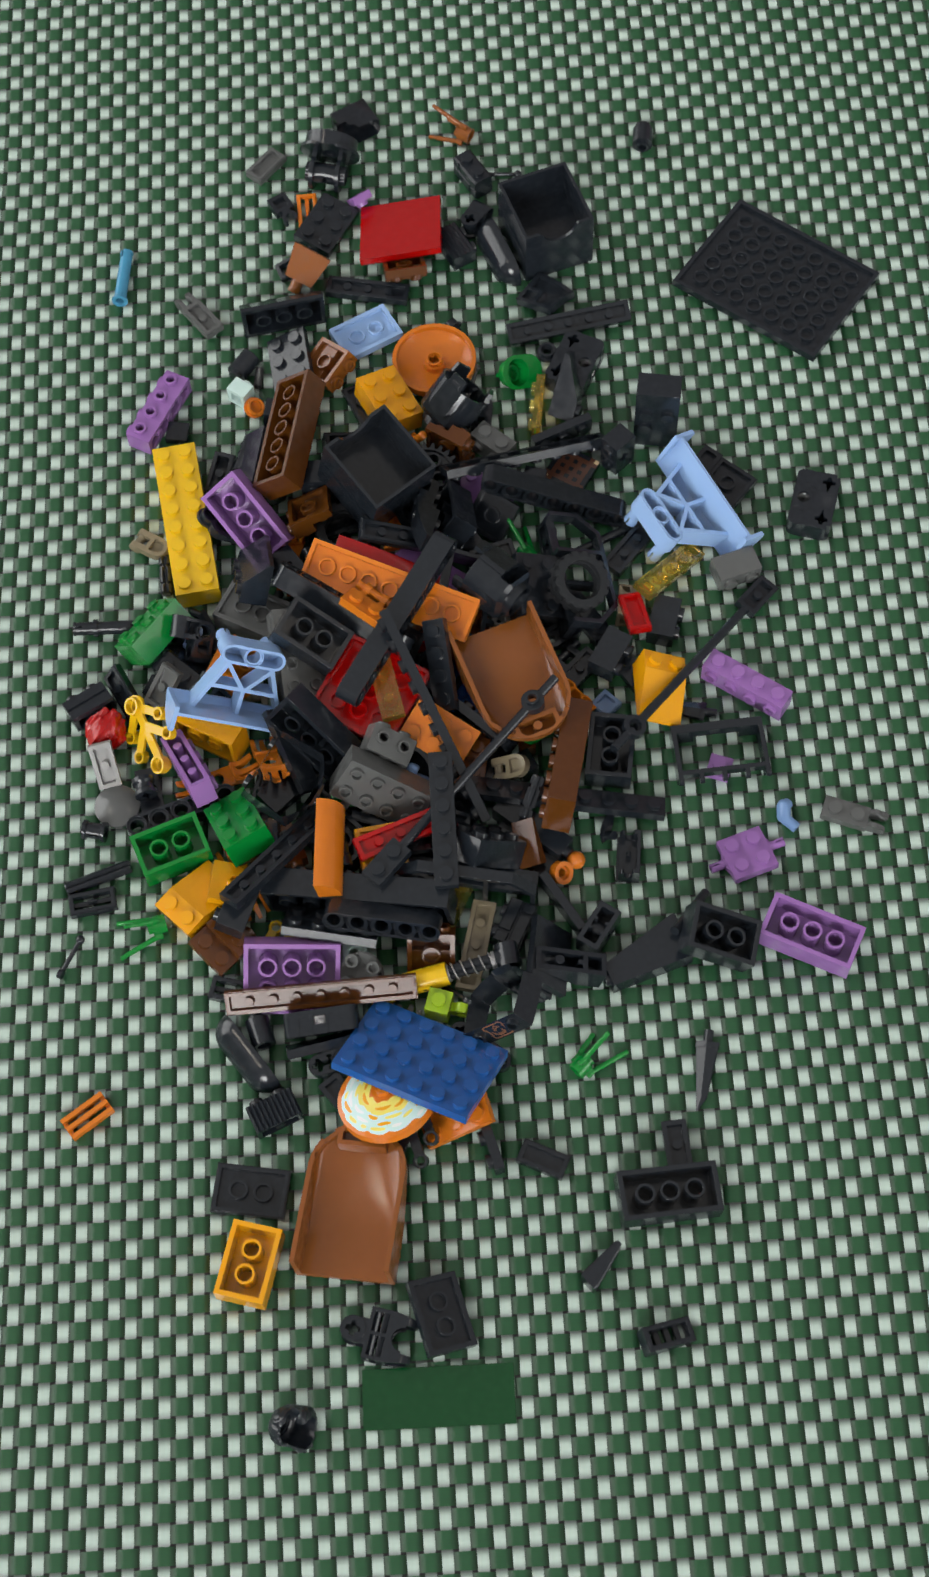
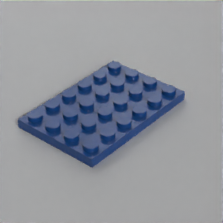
[331,1001,508,1124]

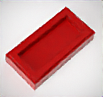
[618,591,652,635]

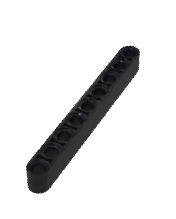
[335,530,458,707]

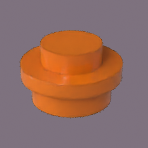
[244,397,265,419]

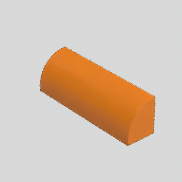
[313,798,345,897]

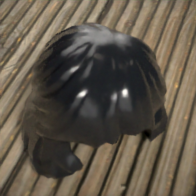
[268,1404,318,1454]

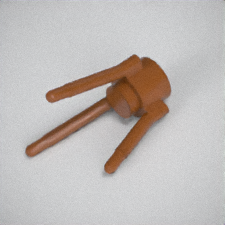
[428,104,475,146]

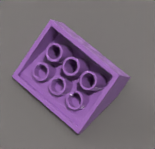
[243,936,341,1014]

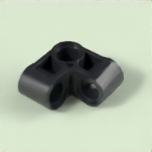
[169,614,215,665]

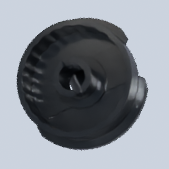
[300,129,360,193]

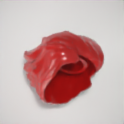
[85,707,127,750]

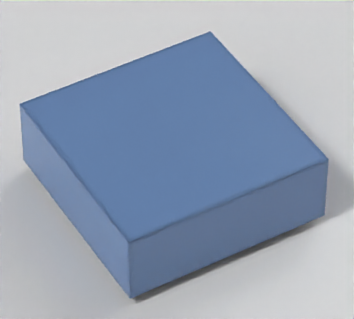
[593,689,622,713]

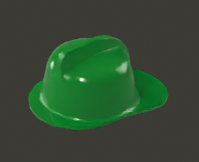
[495,354,542,390]

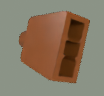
[285,241,331,294]

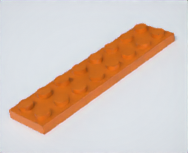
[302,538,480,643]

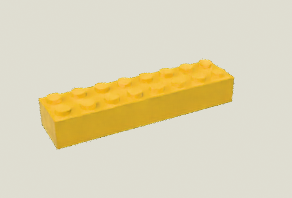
[152,442,222,608]

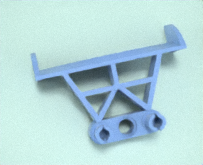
[624,430,764,562]
[165,628,286,732]

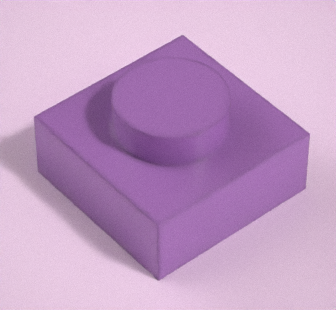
[346,189,372,209]
[705,753,734,783]

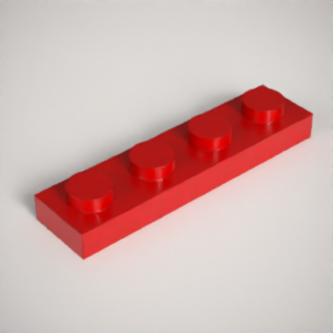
[352,807,432,862]

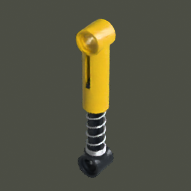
[371,940,522,1004]

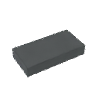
[246,147,287,186]

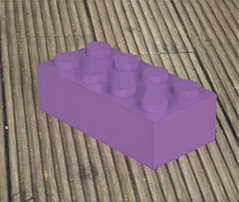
[200,469,295,554]
[759,892,866,979]

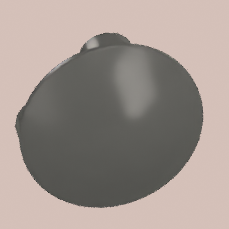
[94,785,141,829]
[340,951,384,980]

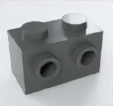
[470,420,517,468]
[709,545,762,591]
[360,721,417,768]

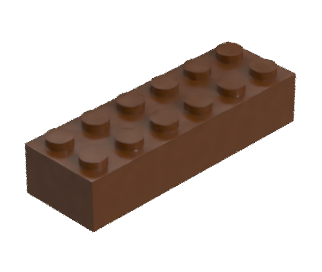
[252,369,326,501]
[538,697,593,833]

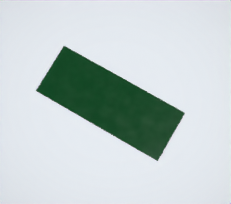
[362,1362,517,1431]

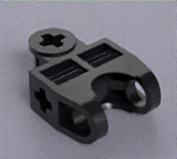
[340,1306,418,1367]

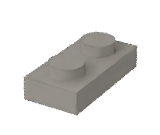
[87,740,123,790]

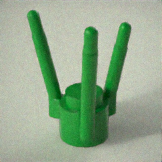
[507,518,537,554]
[116,914,168,960]
[569,1031,629,1079]

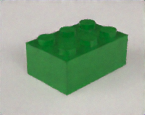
[114,598,192,665]
[203,787,275,868]
[129,811,214,887]

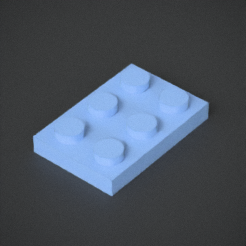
[329,304,403,359]

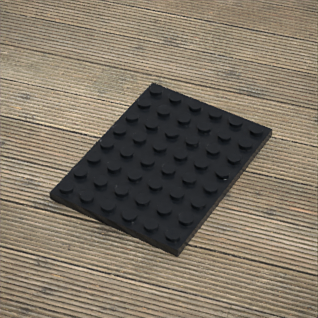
[673,199,880,362]

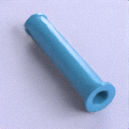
[112,249,134,307]

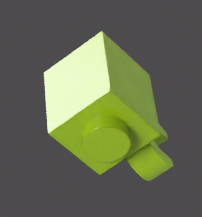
[424,987,468,1024]

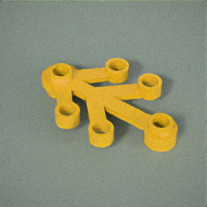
[124,695,177,774]

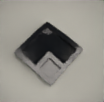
[516,272,575,315]

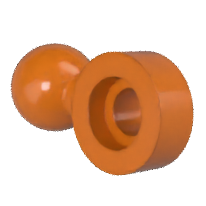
[549,851,586,885]

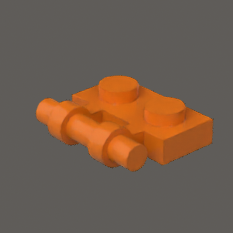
[338,580,392,628]

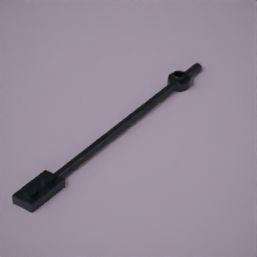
[610,575,779,752]
[362,674,559,889]

